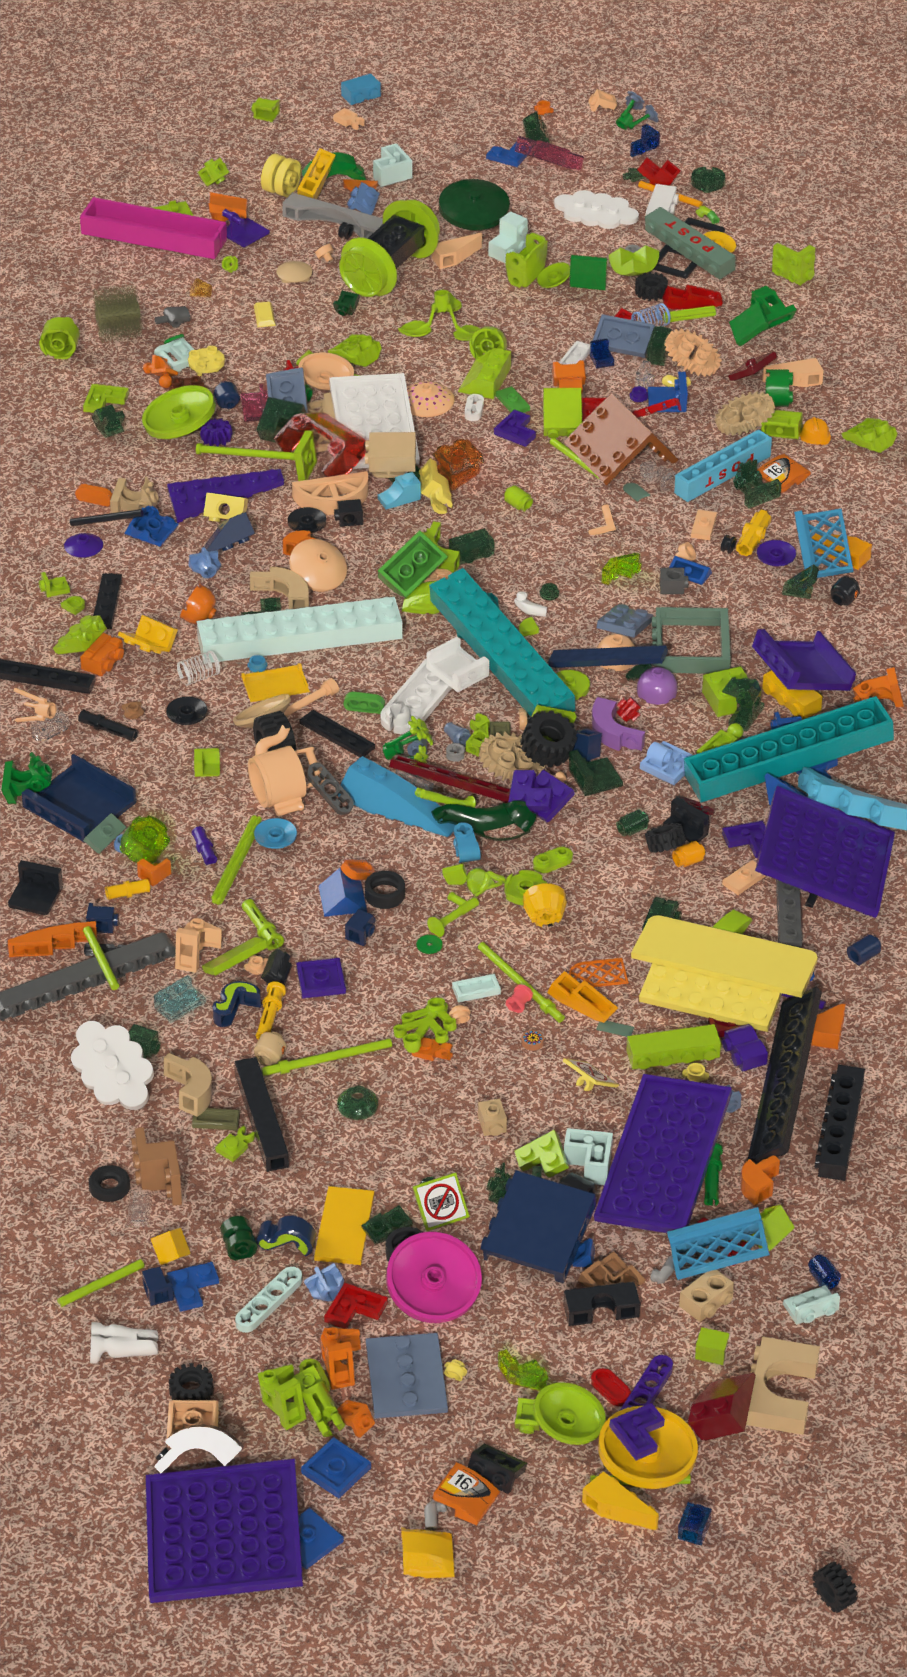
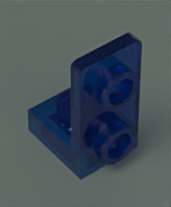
[630,124,660,157]

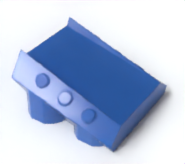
[124,506,179,547]

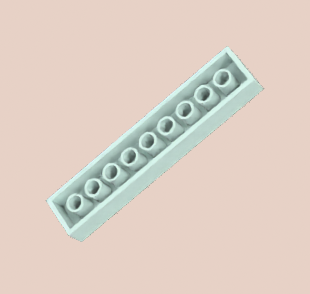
[197,597,402,663]

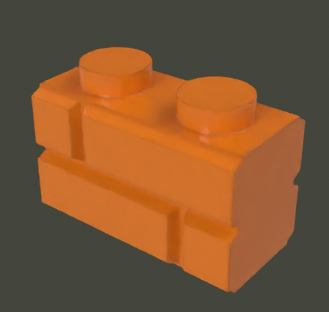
[80,633,124,677]

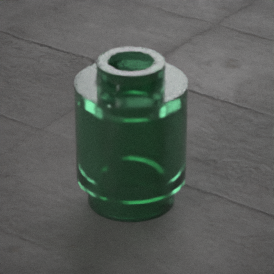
[616,809,649,837]

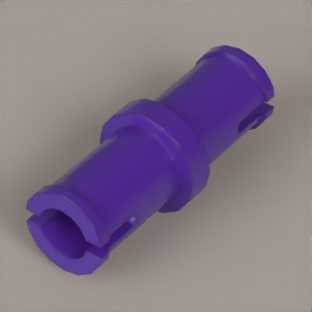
[191,826,217,865]

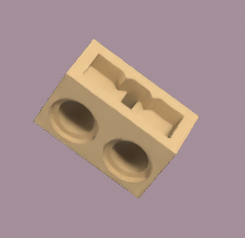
[679,1270,734,1322]

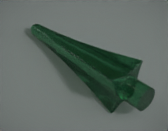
[623,168,646,183]

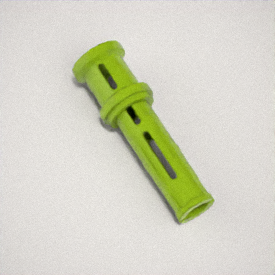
[242,899,284,950]

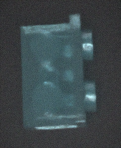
[154,975,206,1023]

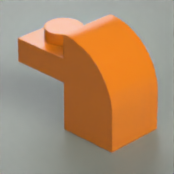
[740,1155,780,1206]

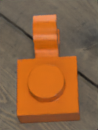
[412,1037,453,1061]

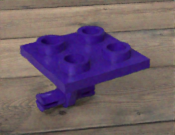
[222,209,270,248]

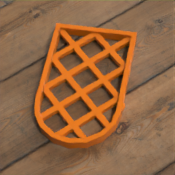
[569,958,629,987]

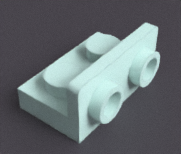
[783,1285,840,1325]

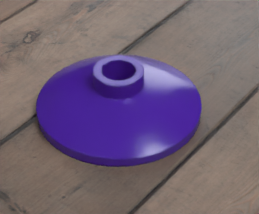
[64,533,103,558]
[757,540,796,566]

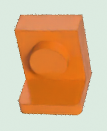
[337,1400,375,1438]

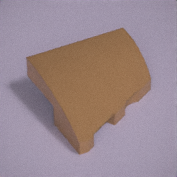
[578,1251,646,1288]

